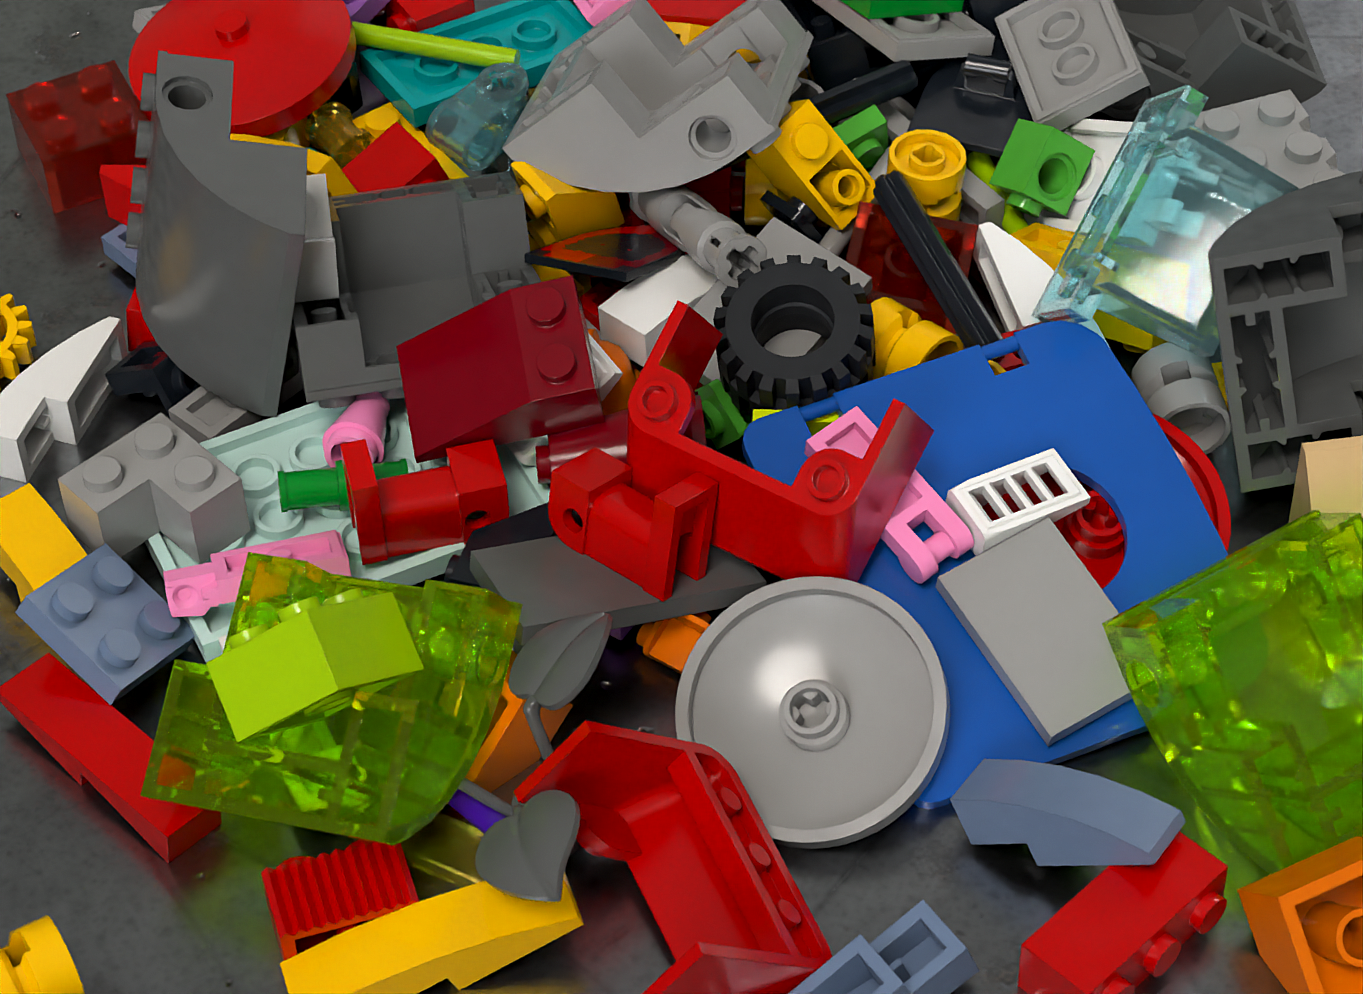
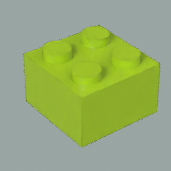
[206,588,424,742]

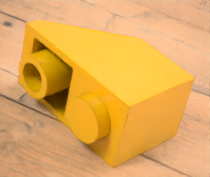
[746,99,876,230]
[510,161,625,247]

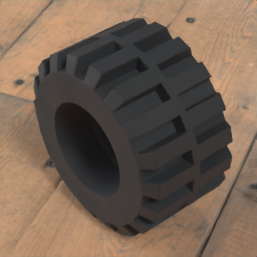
[713,255,876,420]

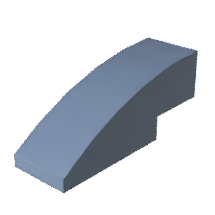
[950,759,1186,866]
[788,900,979,994]

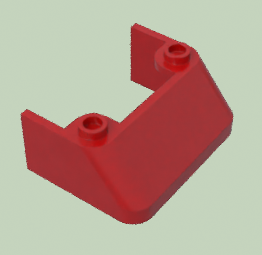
[626,301,934,582]
[513,720,832,994]

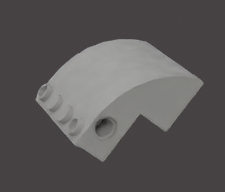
[502,0,814,193]

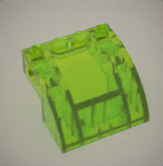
[1102,510,1363,874]
[140,552,523,846]

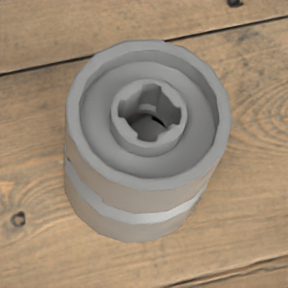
[1131,341,1231,454]

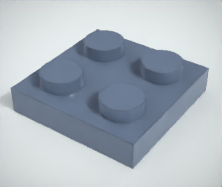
[15,543,195,705]

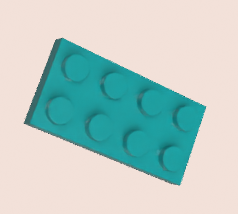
[360,0,594,128]

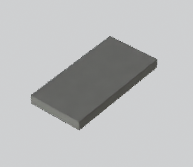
[469,536,767,646]

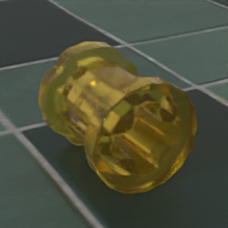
[304,102,376,169]

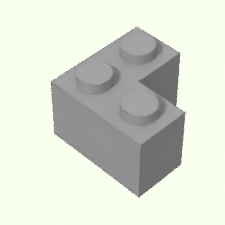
[58,412,251,564]

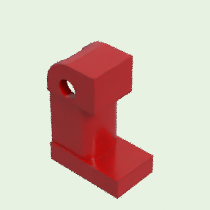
[340,439,510,565]
[548,447,719,602]

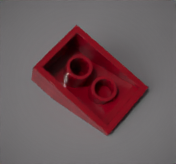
[396,275,605,463]

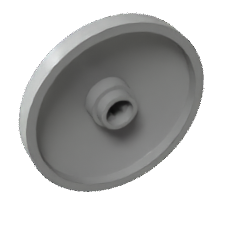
[675,576,950,849]

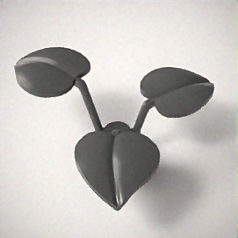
[360,612,613,902]

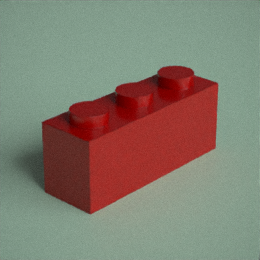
[1018,831,1228,994]

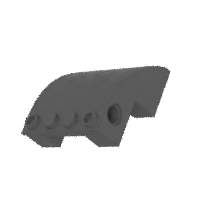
[1100,0,1327,125]
[125,50,307,417]
[291,171,542,408]
[1207,171,1363,493]

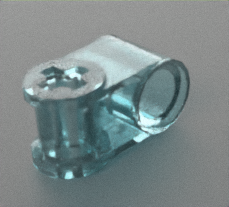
[426,62,529,171]

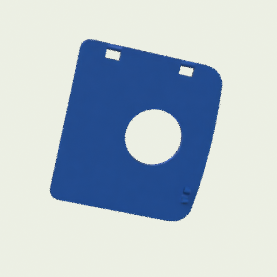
[742,320,1266,809]

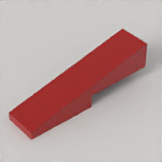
[0,652,221,864]

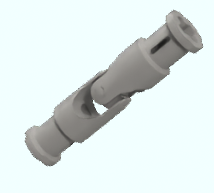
[629,185,767,288]

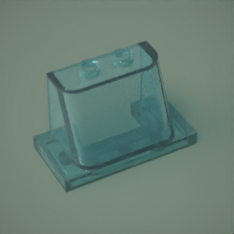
[1031,85,1300,357]

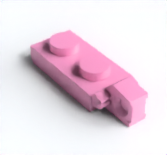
[163,530,352,617]

